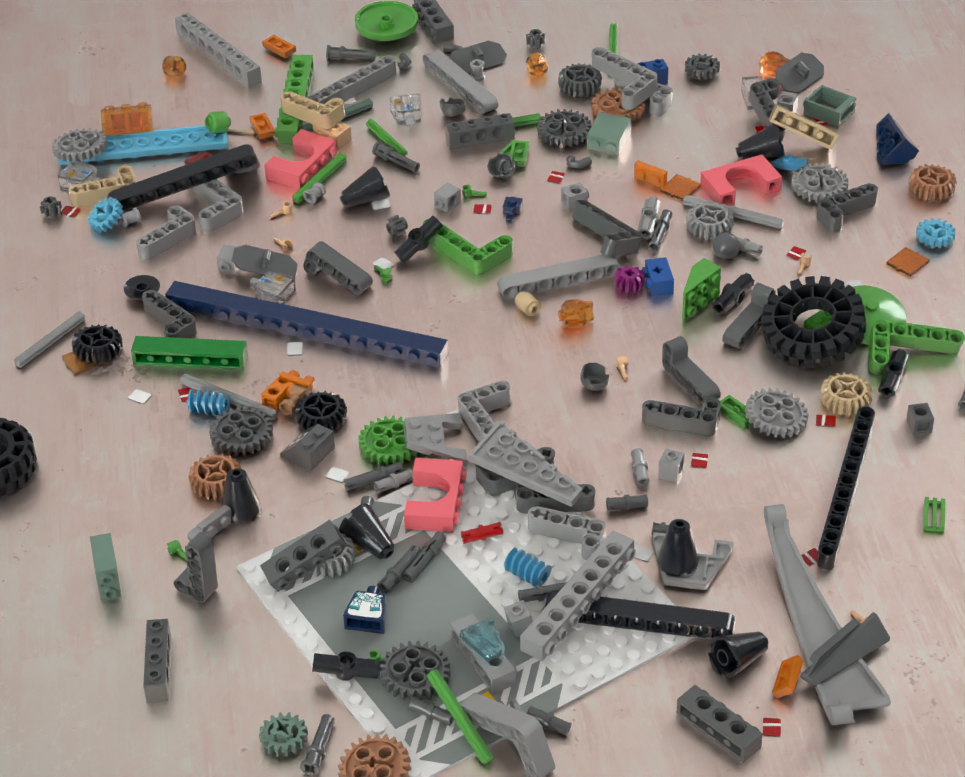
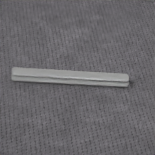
[14,311,85,368]

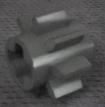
[526,29,545,49]
[40,196,62,218]
[386,215,408,238]

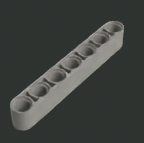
[423,50,498,114]
[307,55,396,104]
[497,254,621,299]

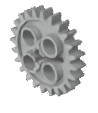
[52,128,108,163]
[792,163,849,203]
[745,388,809,438]

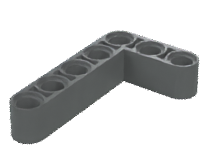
[572,199,643,257]

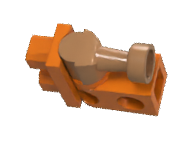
[261,370,315,415]

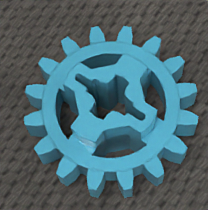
[87,197,123,233]
[916,218,956,249]

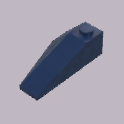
[876,113,919,165]

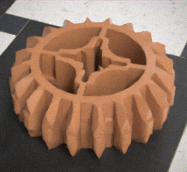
[909,164,957,202]
[188,453,241,500]

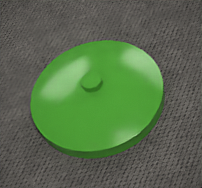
[355,1,418,41]
[831,285,906,345]

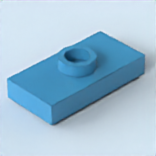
[771,155,807,171]

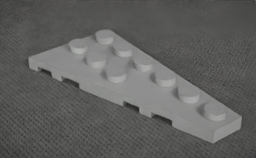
[468,419,582,507]

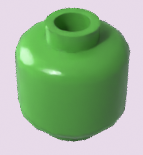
[205,111,231,134]

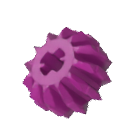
[614,265,645,294]

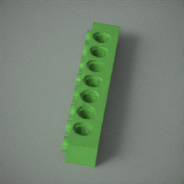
[275,55,314,145]

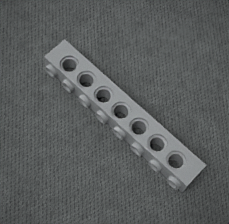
[175,12,262,88]
[520,530,636,661]

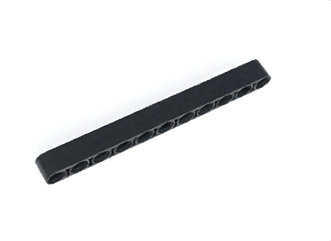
[817,406,875,570]

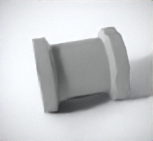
[470,59,485,81]
[303,182,326,204]
[120,207,142,228]

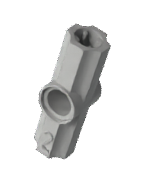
[637,196,661,241]

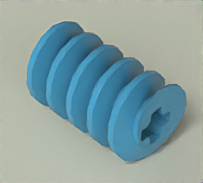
[187,389,230,416]
[504,548,552,587]

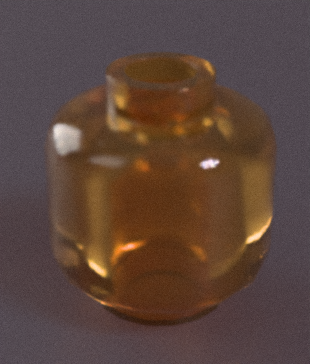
[526,52,548,77]
[162,56,186,77]

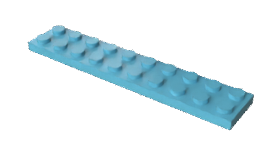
[58,125,228,164]

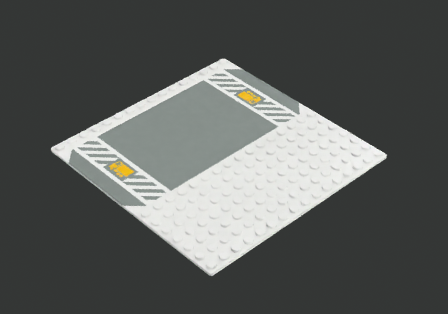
[237,457,694,777]

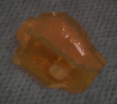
[759,51,790,77]
[558,299,594,329]

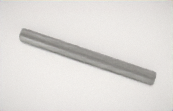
[683,195,784,229]
[180,374,278,421]

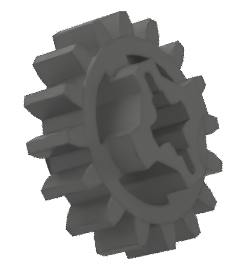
[685,53,720,80]

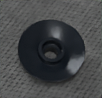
[124,275,160,300]

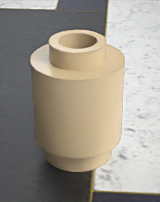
[515,292,541,316]

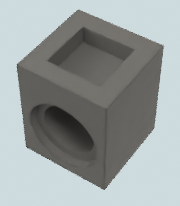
[906,403,934,435]

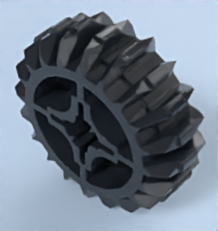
[72,324,123,365]
[295,390,347,431]

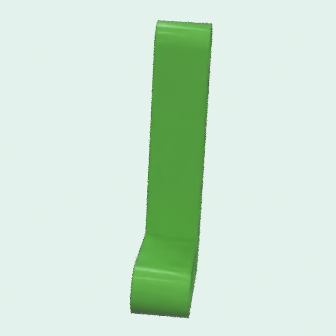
[423,219,513,275]
[868,319,965,375]

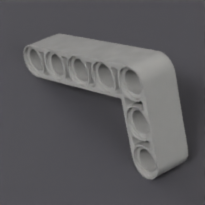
[591,47,658,110]
[191,179,243,233]
[457,381,512,442]
[459,693,555,777]

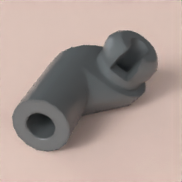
[397,53,412,71]
[566,156,592,169]

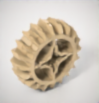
[820,372,873,417]

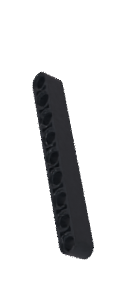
[107,144,257,212]
[545,591,736,640]

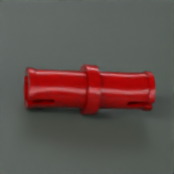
[460,522,504,544]

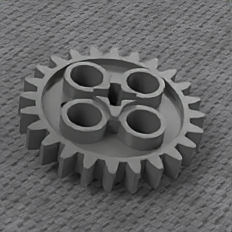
[537,109,592,147]
[209,406,273,456]
[380,641,450,701]

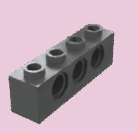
[412,0,454,43]
[445,113,515,150]
[260,519,348,592]
[143,619,171,703]
[676,685,763,763]

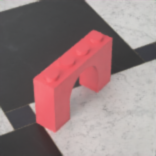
[264,129,337,190]
[700,155,782,206]
[404,458,467,532]

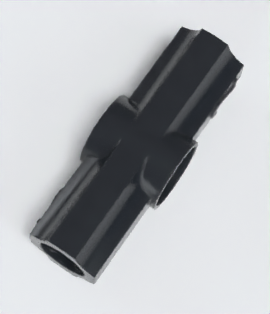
[394,215,443,263]
[712,273,755,315]
[878,349,909,398]
[312,651,379,681]

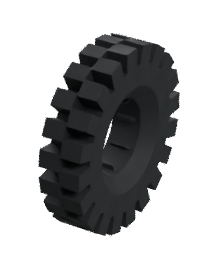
[762,276,866,368]

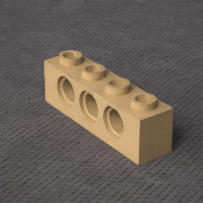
[768,104,839,150]

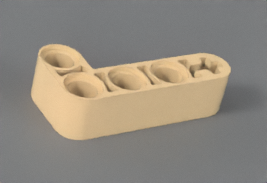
[280,92,346,129]
[69,165,136,208]

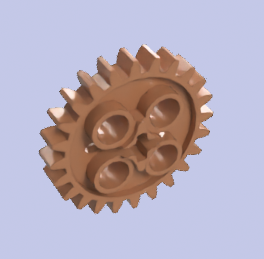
[591,87,645,121]
[338,733,412,777]

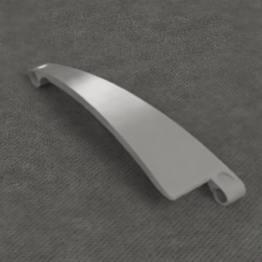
[764,504,891,726]

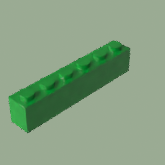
[131,336,248,370]

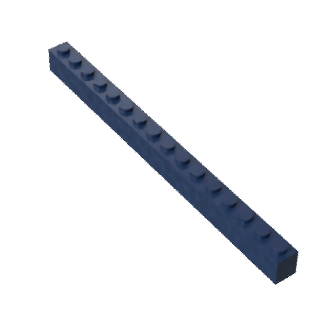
[165,281,448,368]

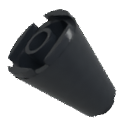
[735,124,785,160]
[340,166,390,208]
[221,468,261,524]
[339,503,394,559]
[657,519,699,577]
[708,632,768,678]

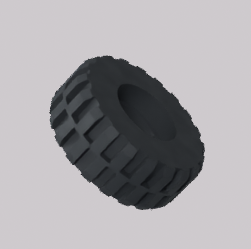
[0,418,37,498]

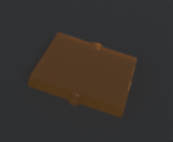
[660,174,701,201]
[886,247,930,277]
[62,352,105,376]

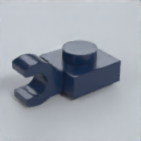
[503,197,523,221]

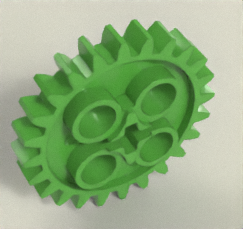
[358,415,417,466]

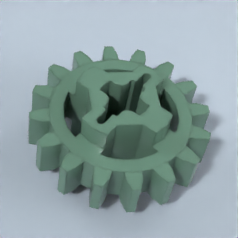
[259,712,308,757]

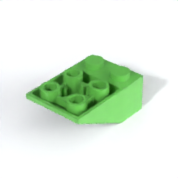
[682,258,721,322]

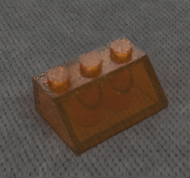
[101,102,154,136]

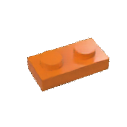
[262,35,296,58]
[249,113,275,140]
[634,160,668,189]
[772,655,804,698]

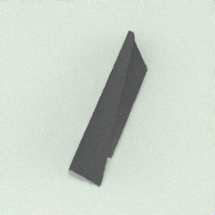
[800,612,890,686]

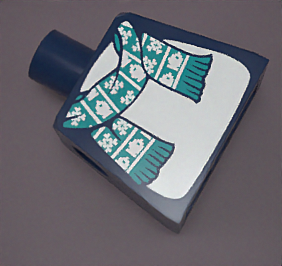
[343,586,386,634]

